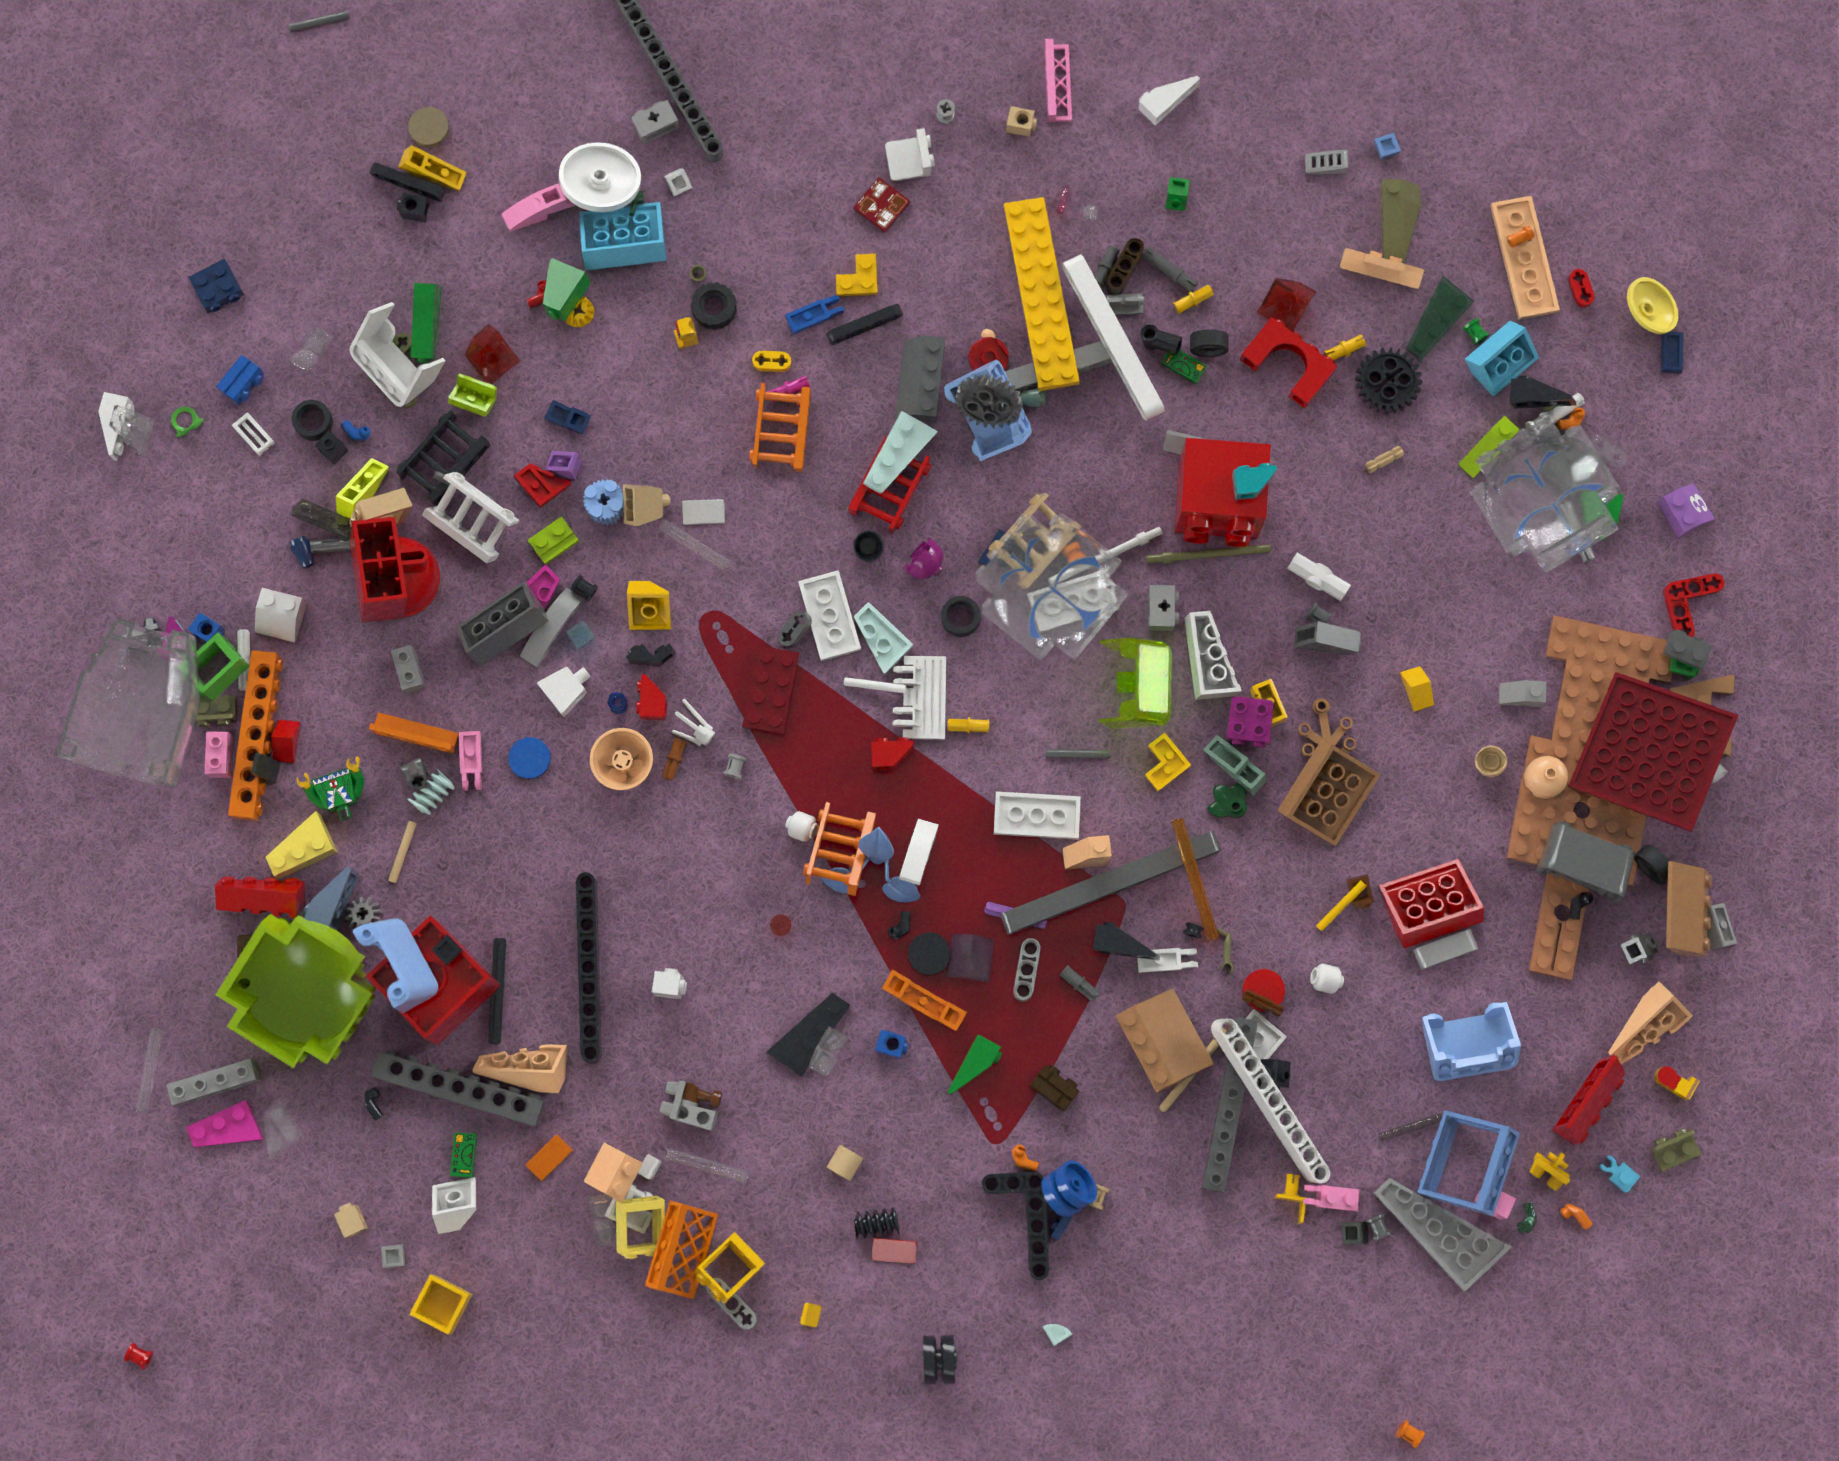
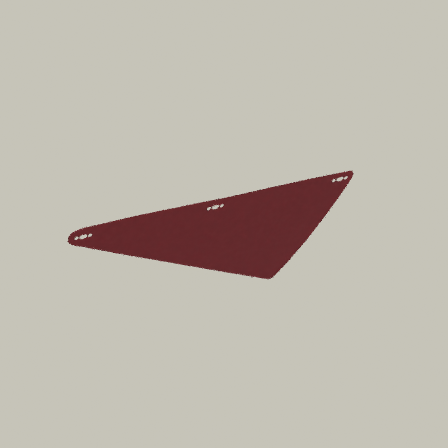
[699,610,1127,1144]

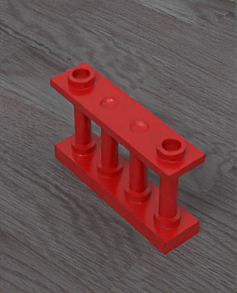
[848,436,932,534]

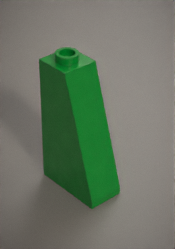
[411,283,442,363]

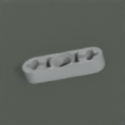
[706,1278,757,1329]

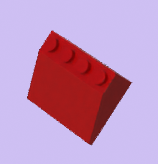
[1379,859,1484,949]
[1552,1055,1625,1145]

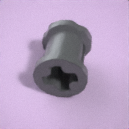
[1305,602,1333,623]
[1365,1213,1392,1241]

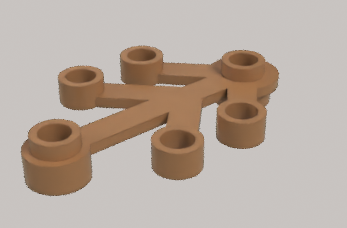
[1298,698,1356,757]

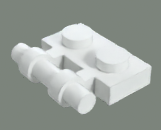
[605,1185,652,1234]

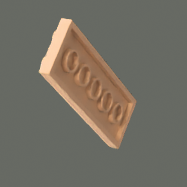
[1490,196,1560,320]

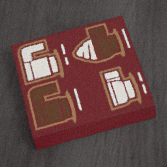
[853,177,910,233]

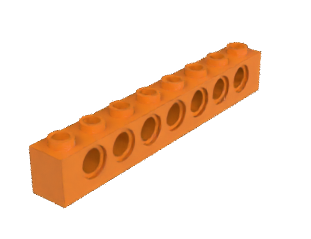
[228,650,283,821]

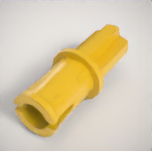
[1173,285,1214,314]
[947,717,989,734]

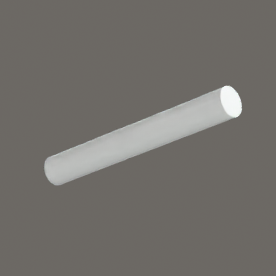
[844,677,907,693]

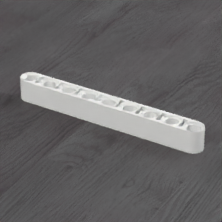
[1062,254,1165,421]
[1211,1019,1330,1183]

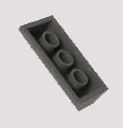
[895,336,945,423]
[457,581,548,667]

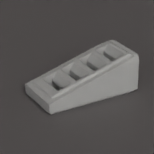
[1305,150,1348,174]

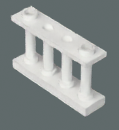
[422,472,519,563]

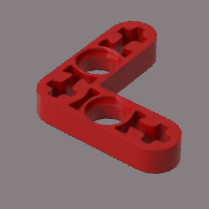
[1663,573,1725,637]

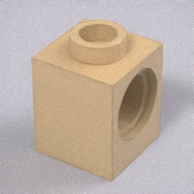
[1006,106,1037,137]
[334,1203,368,1238]

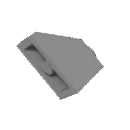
[1499,680,1546,707]

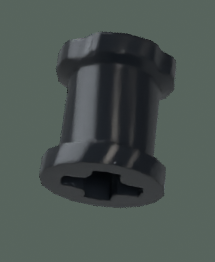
[570,575,598,601]

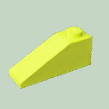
[336,458,389,519]

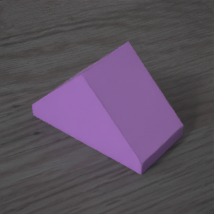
[545,451,582,480]

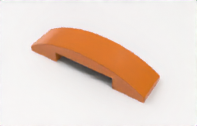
[881,970,967,1031]

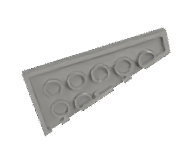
[1373,1178,1511,1292]

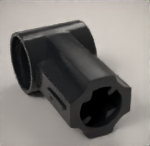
[1140,324,1183,355]

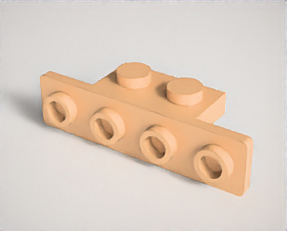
[1340,248,1424,289]

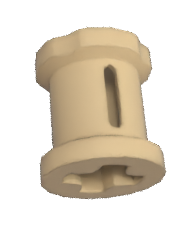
[1089,1184,1110,1210]

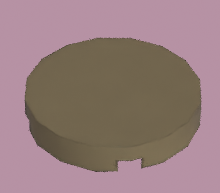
[408,107,449,147]

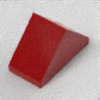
[271,720,301,763]

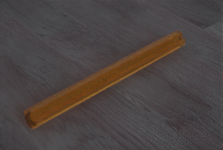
[1171,818,1219,941]

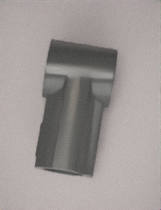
[401,757,428,790]

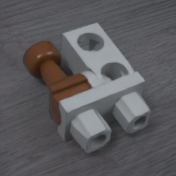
[660,1081,723,1132]

